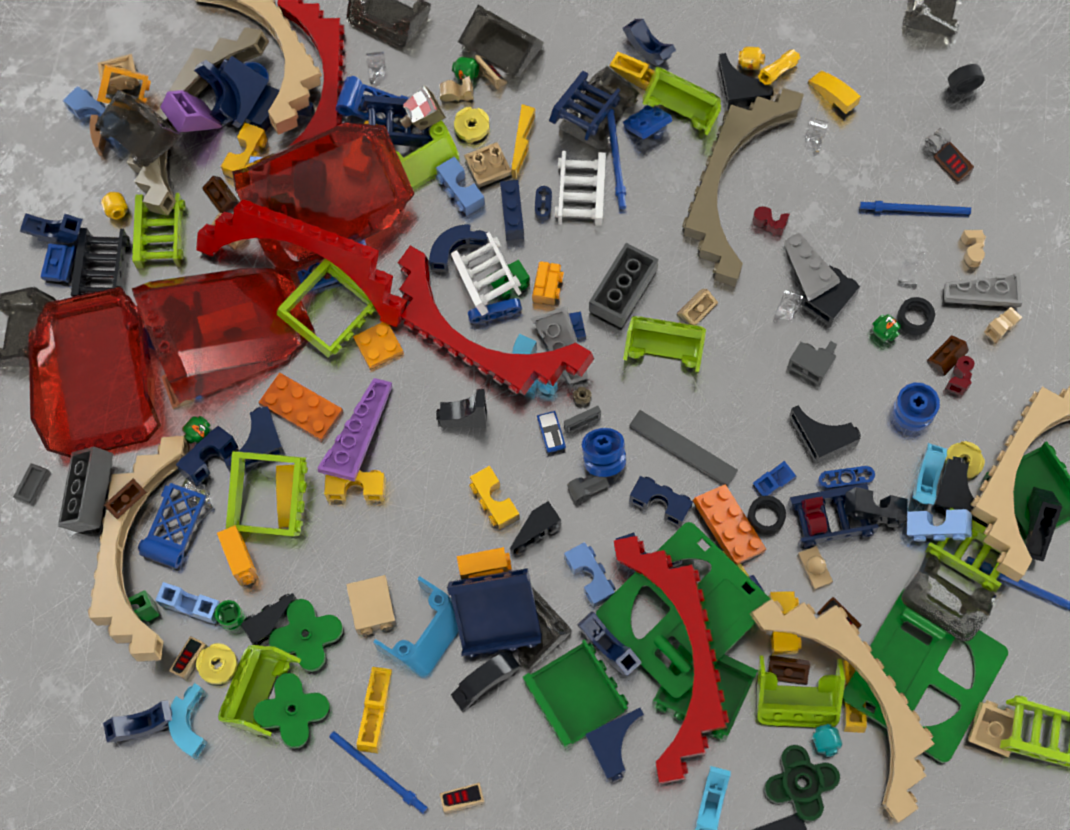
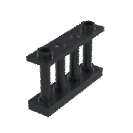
[71,228,130,304]

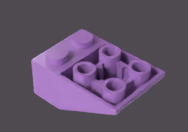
[160,90,223,133]

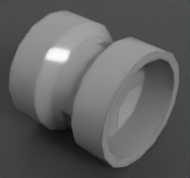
[925,128,951,153]

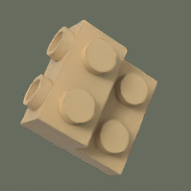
[97,54,140,94]
[968,700,1015,757]

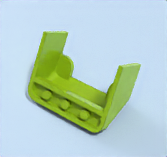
[642,67,721,136]
[370,120,460,194]
[623,316,706,372]
[218,645,301,736]
[757,655,845,727]

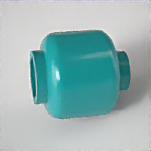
[813,724,842,757]

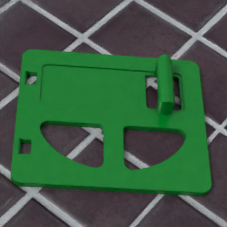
[596,522,770,698]
[843,587,1008,763]

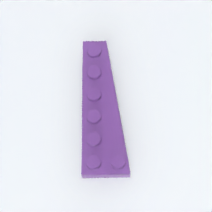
[317,378,393,482]

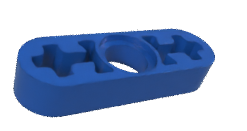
[467,298,522,324]
[818,466,875,491]

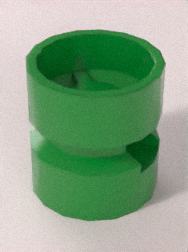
[215,600,246,632]

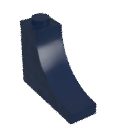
[219,56,269,128]
[246,85,315,132]
[224,406,285,472]
[585,707,644,783]

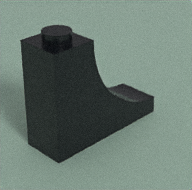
[718,53,773,109]
[436,389,487,427]
[789,405,861,463]
[934,456,974,512]
[1025,487,1062,562]

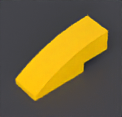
[609,52,655,91]
[808,70,861,114]
[276,465,294,528]

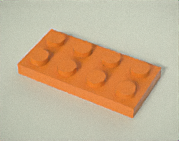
[258,372,343,442]
[692,484,767,565]

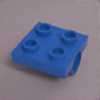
[623,105,672,140]

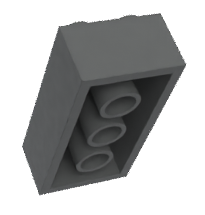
[589,243,659,328]
[58,446,113,533]

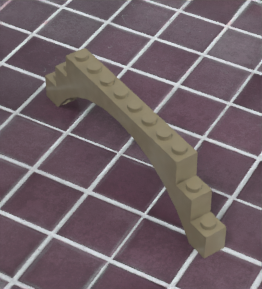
[126,27,269,216]
[682,88,804,287]

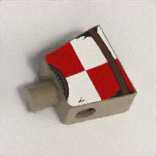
[400,85,446,130]

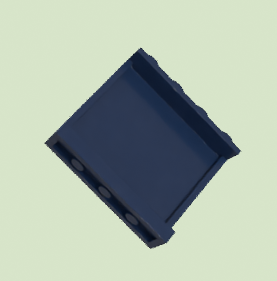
[447,568,542,657]

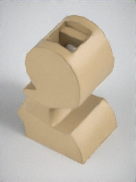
[439,77,474,102]
[960,230,986,268]
[984,307,1023,344]

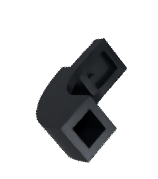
[451,651,521,711]

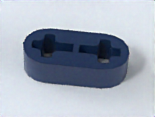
[535,186,552,221]

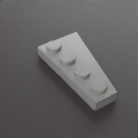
[784,232,840,302]
[944,272,1022,307]
[530,306,589,385]

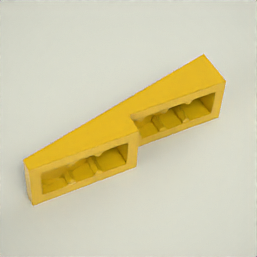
[511,104,535,179]
[844,659,867,733]
[356,667,392,754]

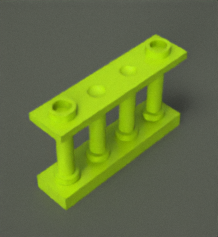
[132,193,185,269]
[925,508,1002,593]
[1000,696,1070,768]

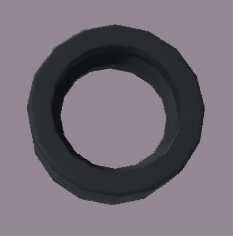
[948,64,985,95]
[897,297,935,335]
[748,495,786,535]

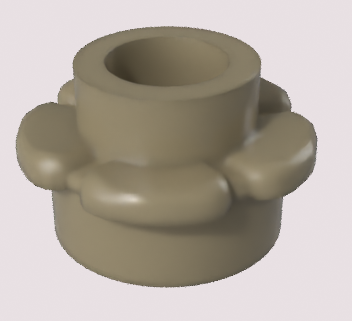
[573,387,592,405]

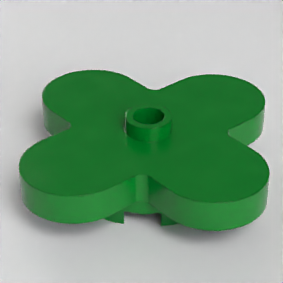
[269,599,343,672]
[253,673,329,749]

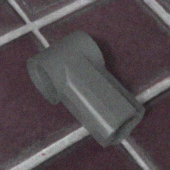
[567,475,609,503]

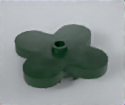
[764,745,840,822]

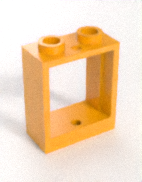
[97,64,151,112]
[217,525,259,585]
[457,547,512,580]

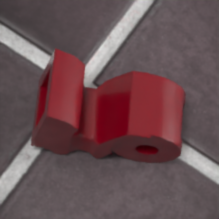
[752,206,790,236]
[945,356,975,395]
[801,496,827,536]

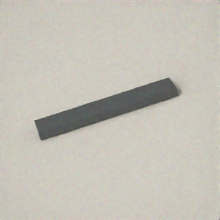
[629,410,738,487]

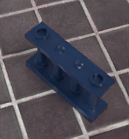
[549,70,621,141]
[361,95,433,147]
[788,483,879,548]

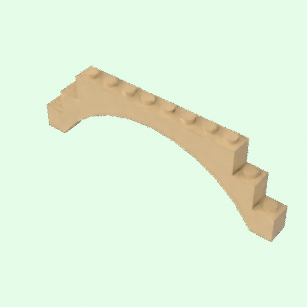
[195,0,322,135]
[971,385,1070,582]
[88,436,190,661]
[750,599,934,823]

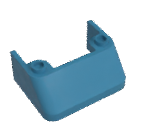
[373,576,459,678]

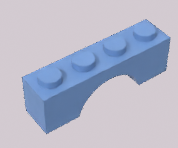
[63,86,132,149]

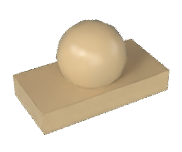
[798,546,833,590]

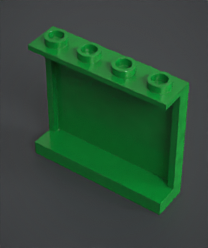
[983,441,1070,544]
[522,639,629,750]
[652,643,758,740]

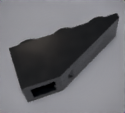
[510,501,561,556]
[241,593,297,646]

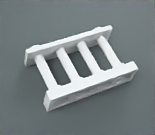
[555,151,606,226]
[451,232,522,316]

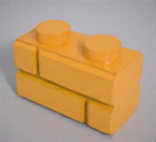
[532,261,564,305]

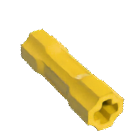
[758,49,801,85]

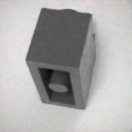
[787,341,837,385]

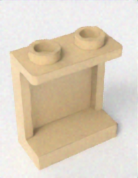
[346,575,397,636]

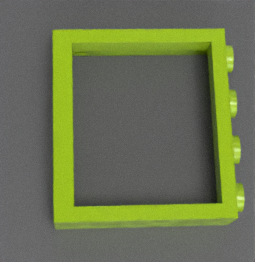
[277,259,376,358]
[226,451,308,536]

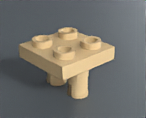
[464,142,512,188]

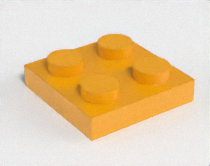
[353,322,404,370]

